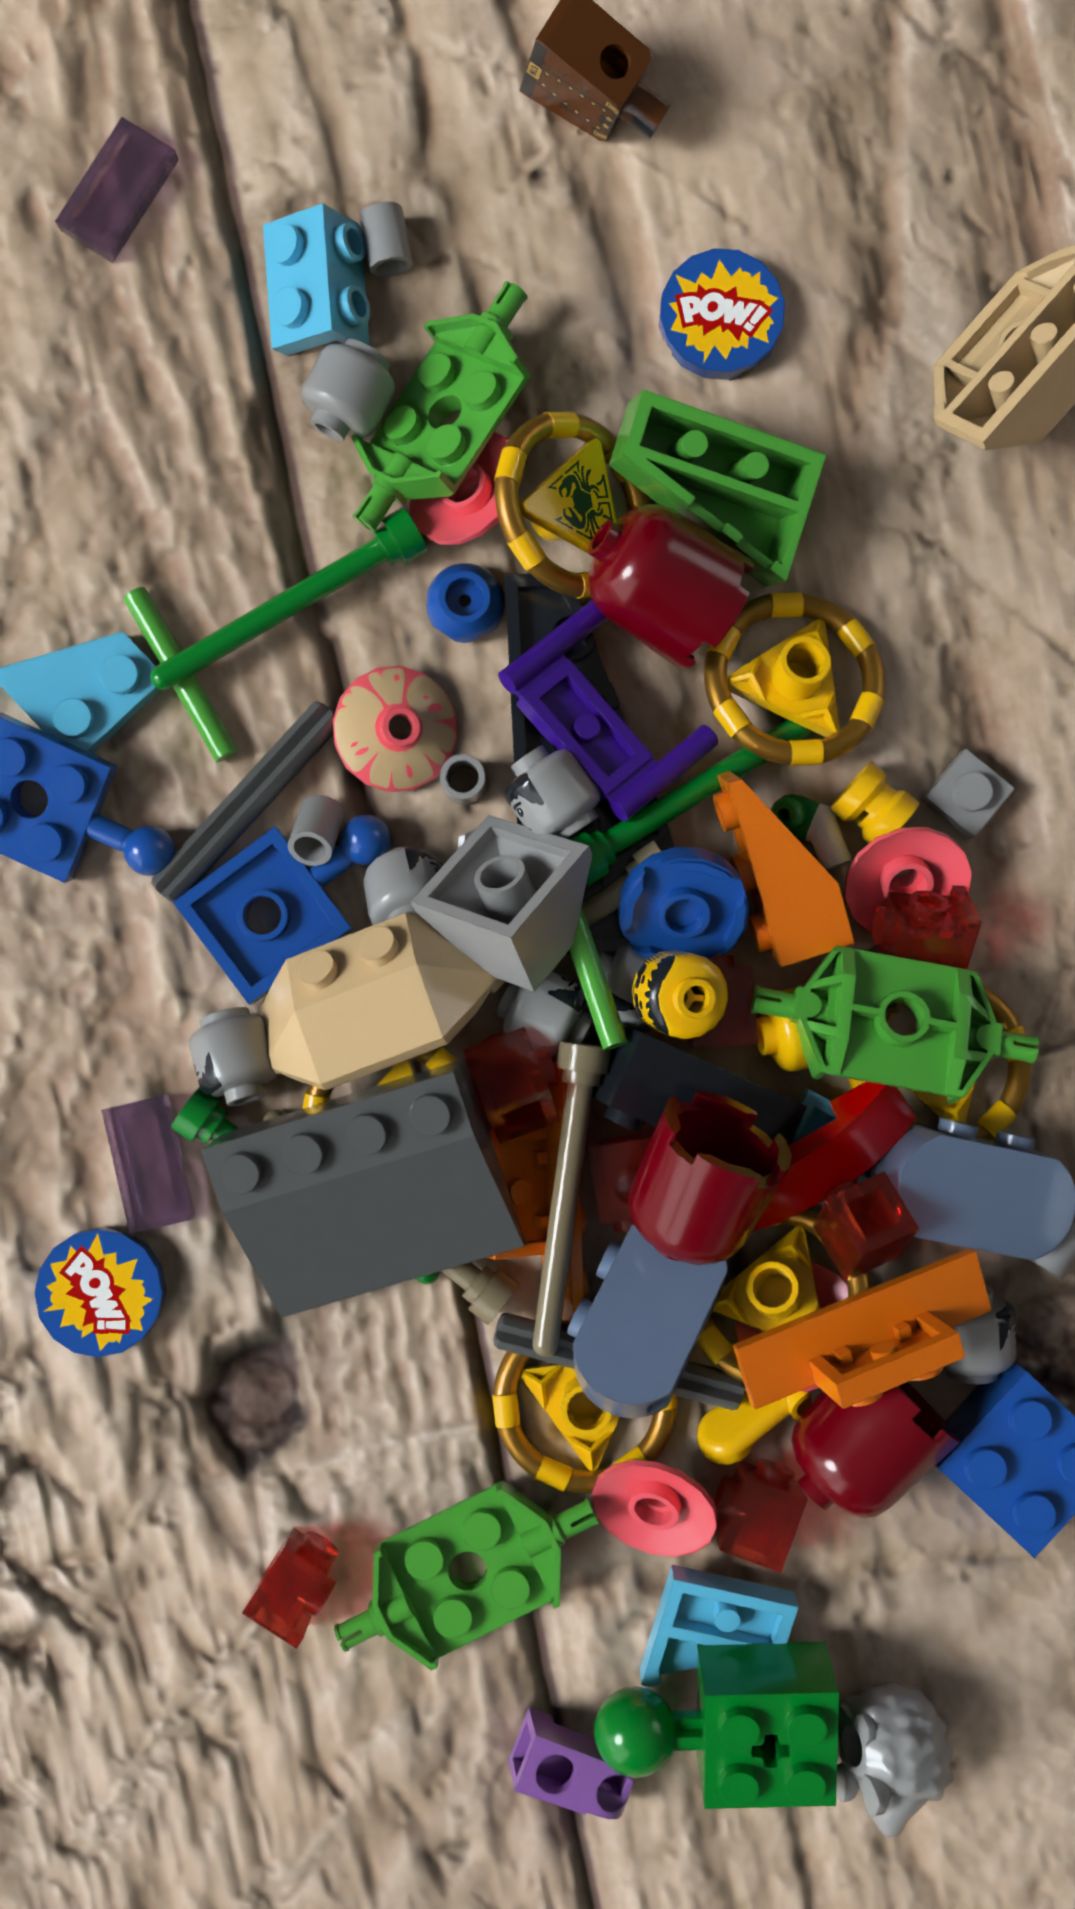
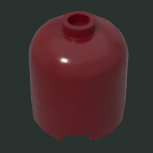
[588,504,754,668]
[628,1091,792,1265]
[791,1382,961,1518]

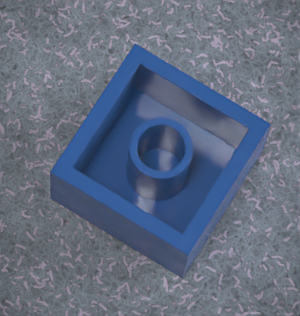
[936,1363,1075,1559]

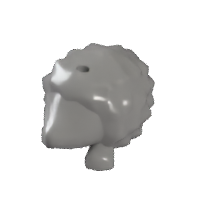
[836,1681,954,1837]

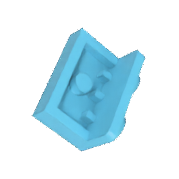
[263,203,370,356]

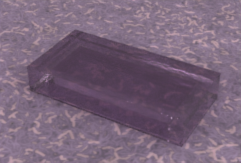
[55,117,179,263]
[101,1094,196,1234]

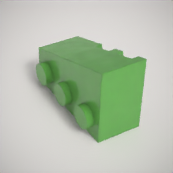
[609,389,826,587]

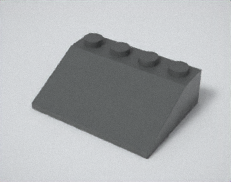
[201,1058,526,1318]

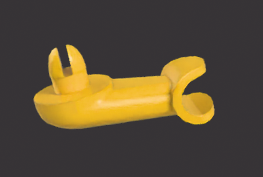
[697,1391,813,1465]

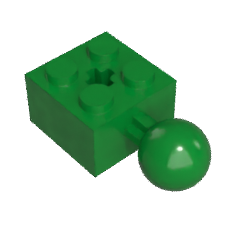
[594,1641,839,1809]

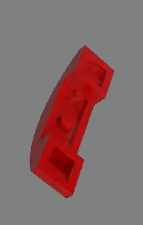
[753,1082,916,1231]

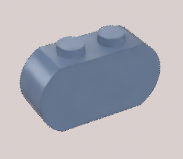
[870,1117,1075,1261]
[567,1224,727,1418]

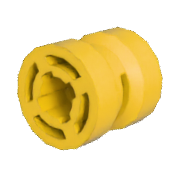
[829,761,920,843]

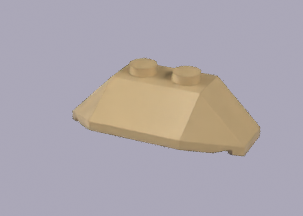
[934,245,1075,450]
[256,913,505,1090]

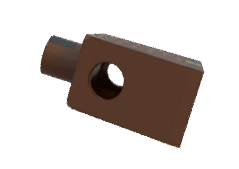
[519,0,671,141]

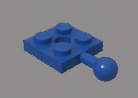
[0,713,175,883]
[173,814,391,1005]

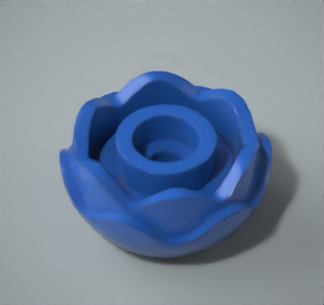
[426,563,504,643]

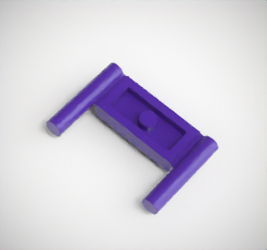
[498,600,719,822]

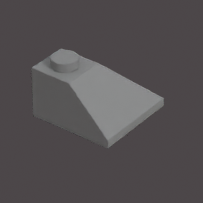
[411,815,592,992]

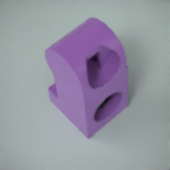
[508,1707,636,1819]

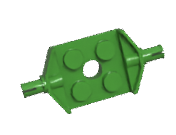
[351,281,531,532]
[750,946,1039,1103]
[334,1480,600,1671]

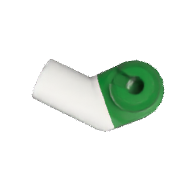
[770,794,852,871]

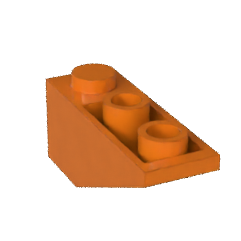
[713,771,855,967]

